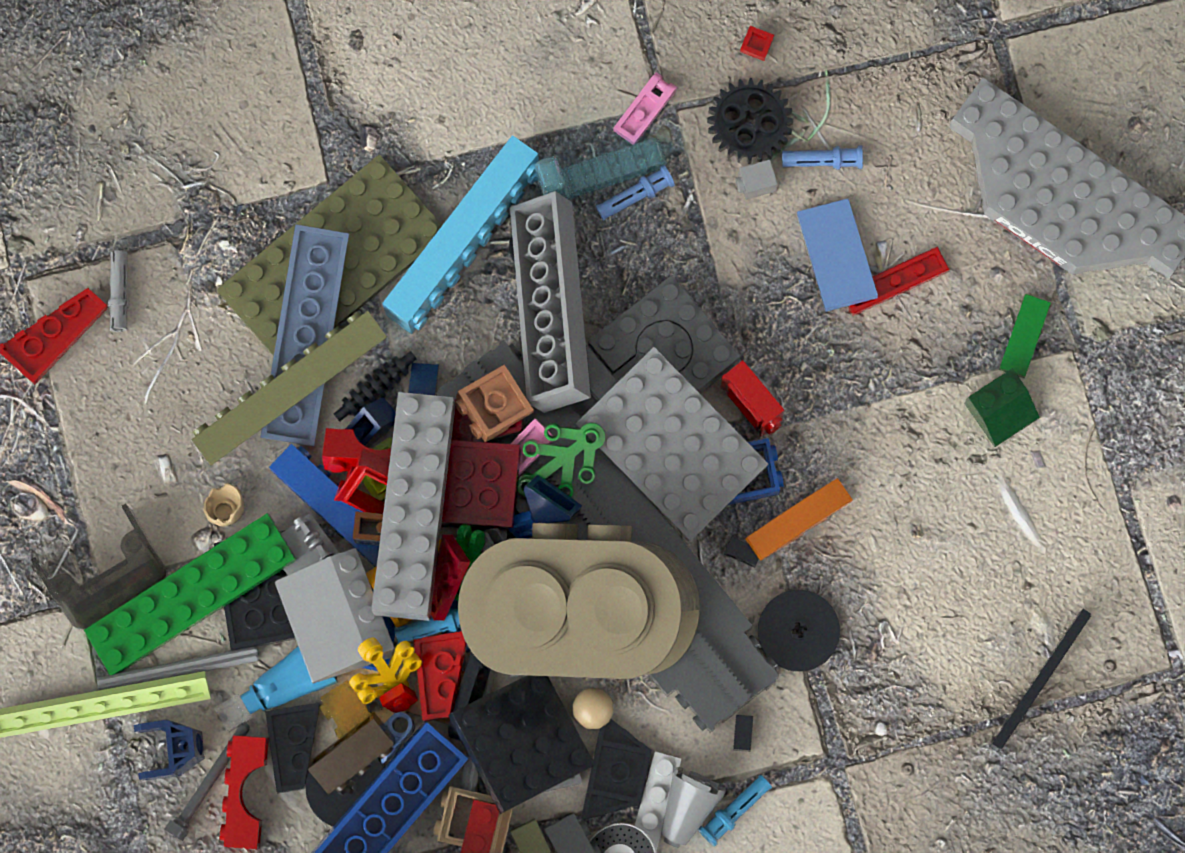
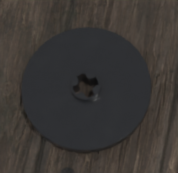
[758,590,840,672]
[305,758,384,827]

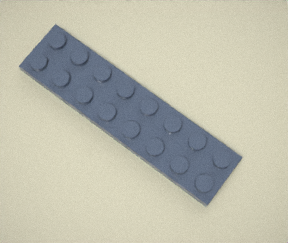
[260,225,349,446]

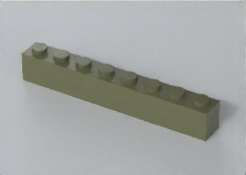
[191,310,387,466]

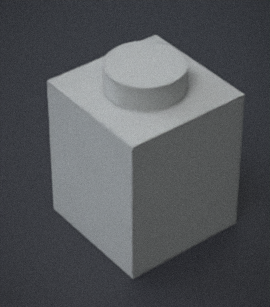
[735,160,777,200]

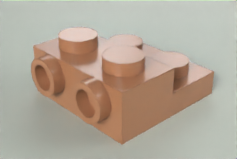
[455,365,534,443]

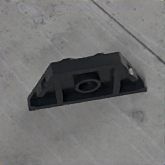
[581,719,652,820]

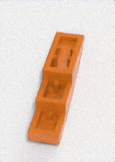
[745,478,853,561]

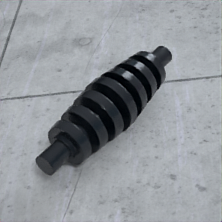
[333,351,417,422]

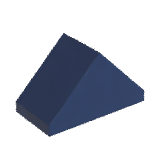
[524,474,582,524]

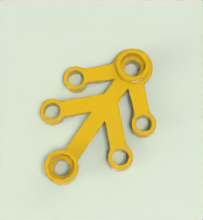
[349,637,422,704]

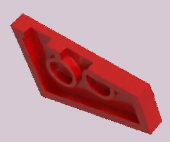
[414,631,467,721]

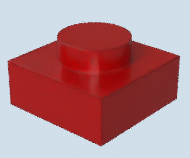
[740,26,774,61]
[379,683,418,714]

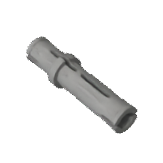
[108,250,129,332]

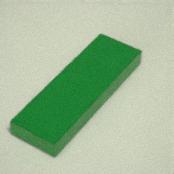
[999,294,1051,378]

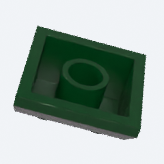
[964,368,1040,447]

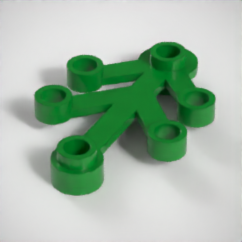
[517,422,605,497]

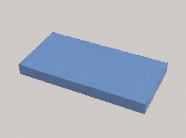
[797,199,878,312]

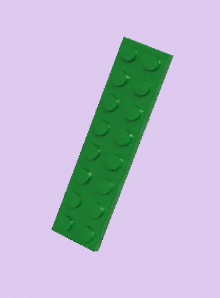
[84,513,297,676]

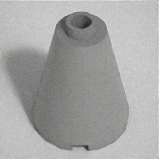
[661,767,726,848]

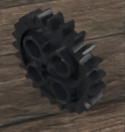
[707,78,793,164]

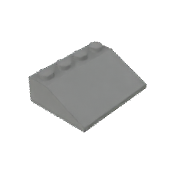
[275,548,394,684]

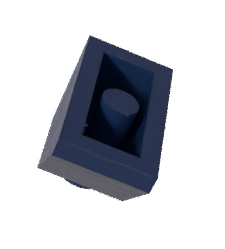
[345,397,396,448]

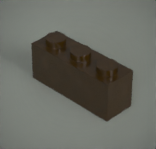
[308,712,395,795]

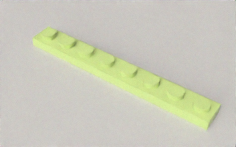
[0,671,211,738]

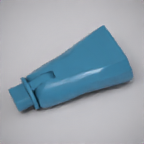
[240,646,338,714]

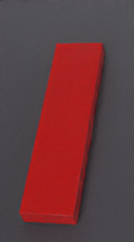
[848,246,950,316]

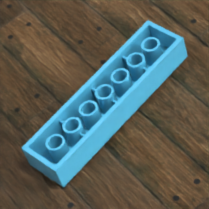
[382,135,540,334]

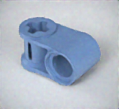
[381,712,415,764]

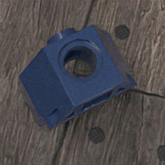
[134,720,205,781]

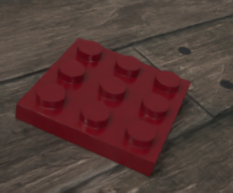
[442,440,521,528]

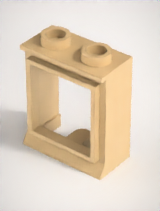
[434,786,513,853]

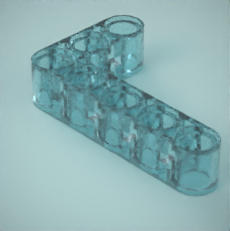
[534,138,668,200]

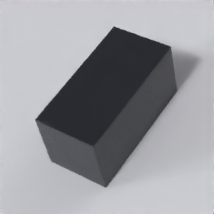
[724,537,759,568]
[733,715,753,752]

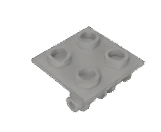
[281,513,339,575]

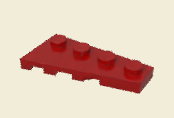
[0,288,108,385]

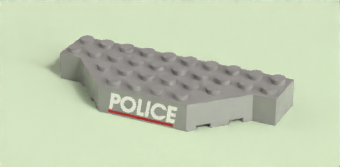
[949,77,1185,279]

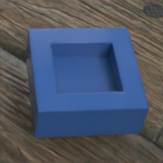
[508,511,534,538]

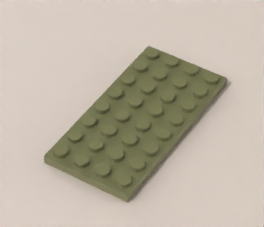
[216,154,442,357]

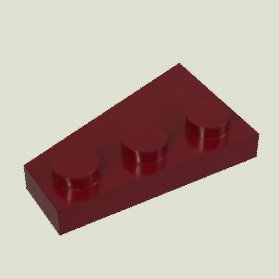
[431,534,470,621]

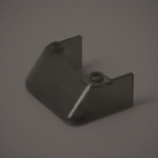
[31,503,168,630]

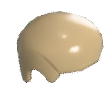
[203,483,245,527]
[572,688,613,729]

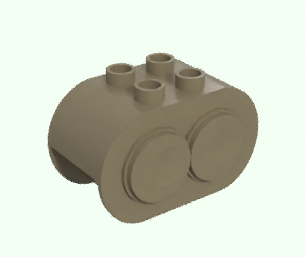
[458,523,700,679]

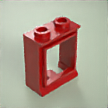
[720,360,784,437]
[334,448,390,514]

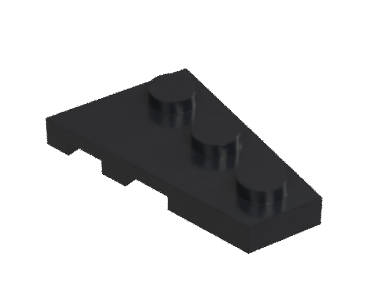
[265,703,320,794]

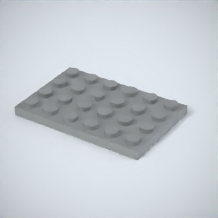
[575,347,768,541]

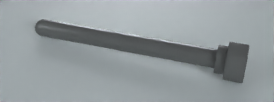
[165,723,250,841]

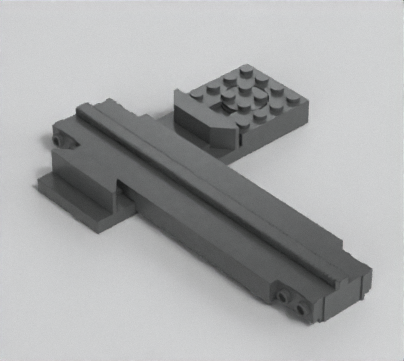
[436,275,779,733]

